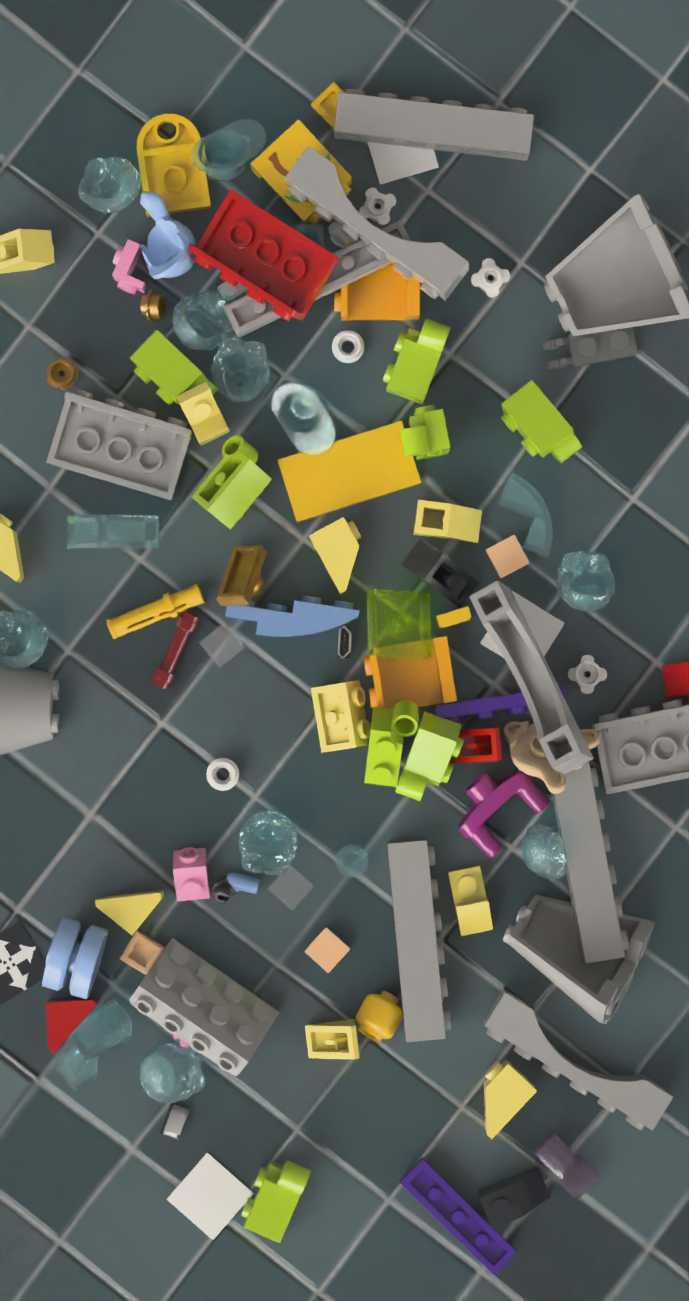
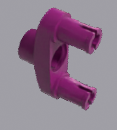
[457,769,551,858]

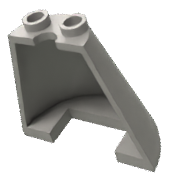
[544,194,689,336]
[0,659,59,755]
[503,895,655,1024]

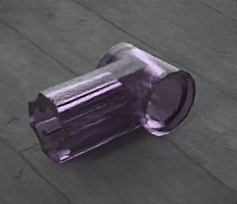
[534,1132,601,1200]

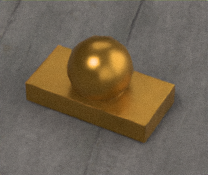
[216,545,267,606]

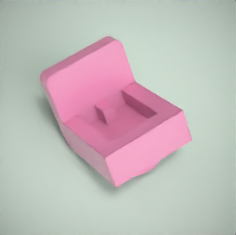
[112,239,147,295]
[173,847,210,901]

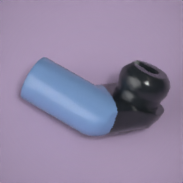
[212,872,260,903]

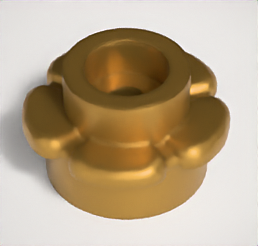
[141,290,167,322]
[46,358,78,390]

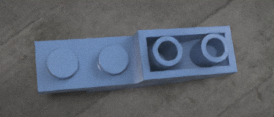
[225,595,359,637]

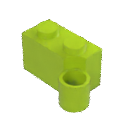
[383,318,451,405]
[130,330,218,406]
[501,380,582,463]
[400,405,451,460]
[191,435,272,530]
[364,700,419,787]
[395,711,464,801]
[241,1160,311,1243]

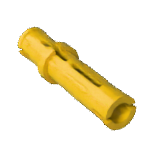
[106,584,205,639]

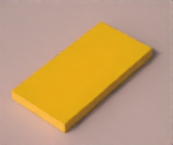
[277,421,421,523]

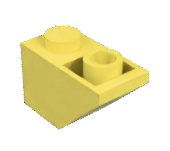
[413,500,482,543]

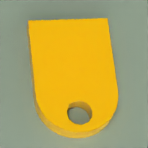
[137,114,211,217]

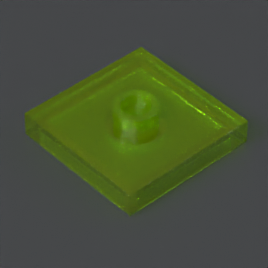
[367,589,432,659]

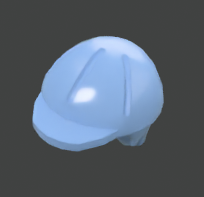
[140,191,196,279]

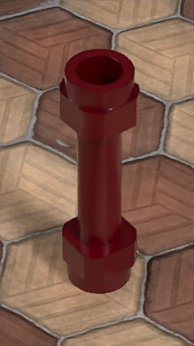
[151,611,200,690]

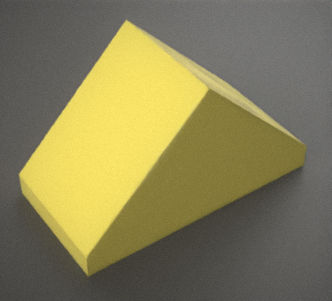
[95,890,164,935]
[305,1019,359,1059]

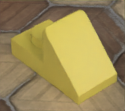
[176,382,230,446]
[448,865,493,936]

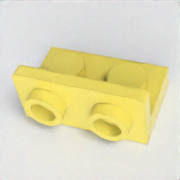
[311,680,371,753]

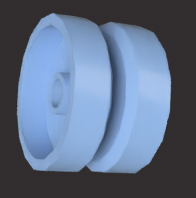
[42,917,108,999]

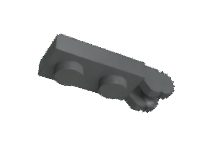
[542,327,638,370]

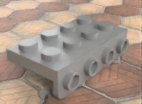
[46,389,193,501]
[591,699,689,794]
[129,938,279,1076]

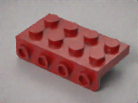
[188,189,340,321]

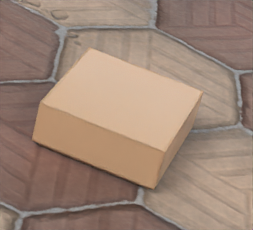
[485,534,529,579]
[304,926,350,973]
[120,930,165,975]

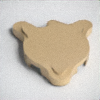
[503,721,599,794]

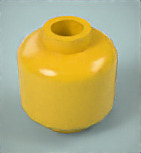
[355,991,403,1042]

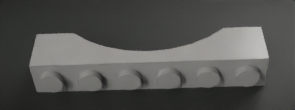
[285,146,469,301]
[469,581,594,774]
[482,989,673,1131]

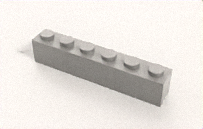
[334,89,534,161]
[551,761,629,964]
[387,840,451,1042]

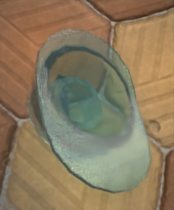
[191,119,266,181]
[271,383,335,455]

